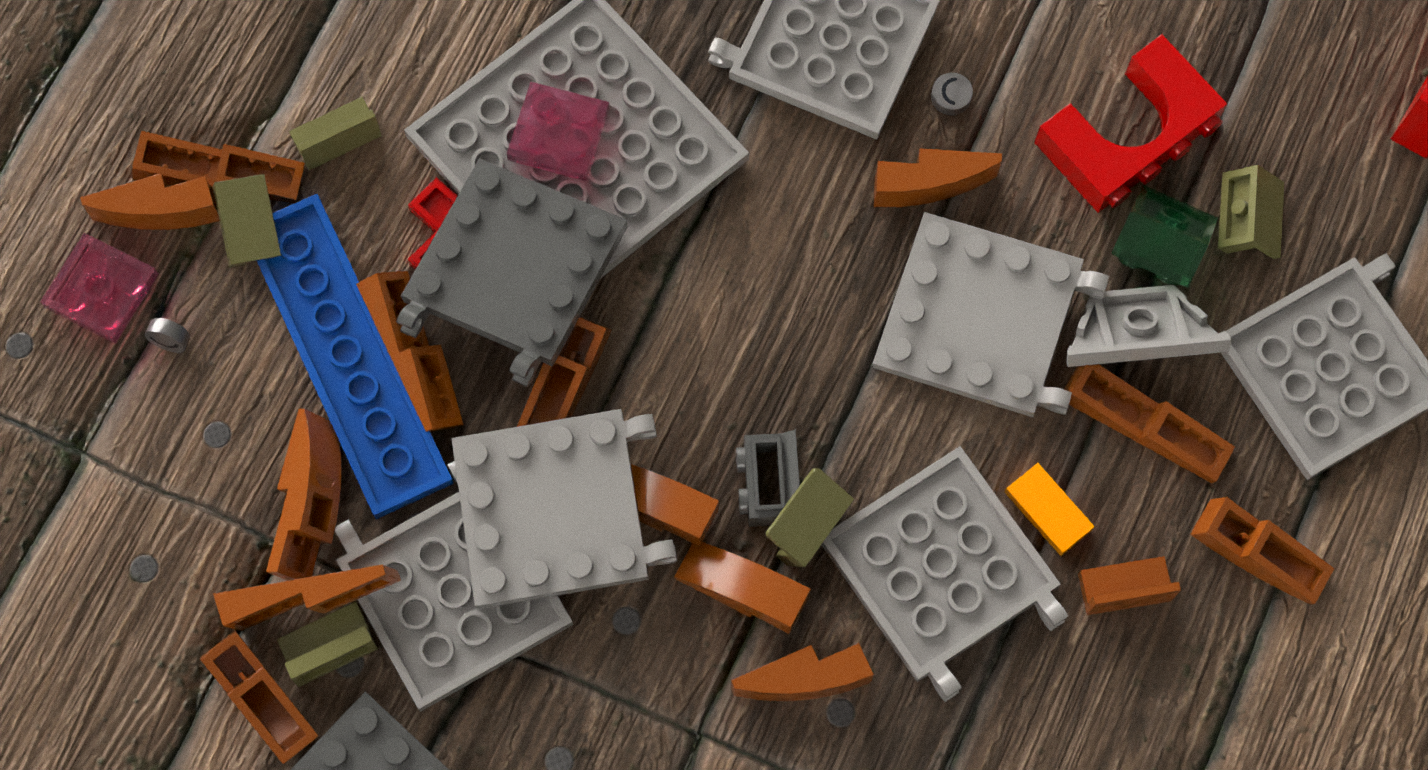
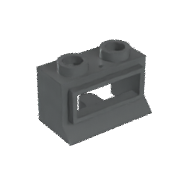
[736,429,800,527]

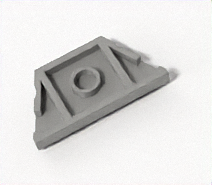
[1066,285,1231,367]

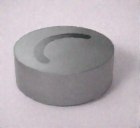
[931,73,973,115]
[145,318,190,353]

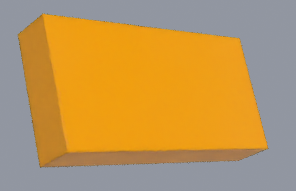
[1004,463,1095,556]

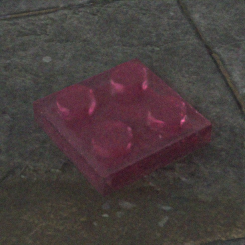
[506,82,610,181]
[40,233,159,344]

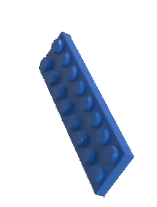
[257,194,454,519]

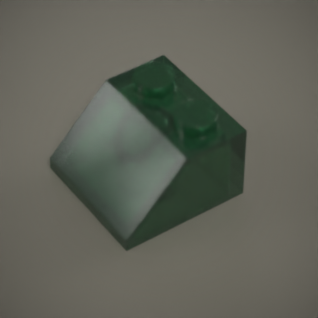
[1111,185,1218,288]

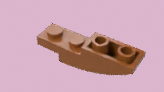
[266,409,341,581]

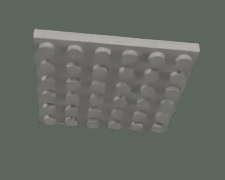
[404,0,749,279]

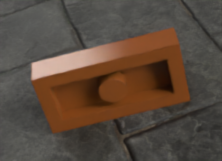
[1078,556,1181,615]

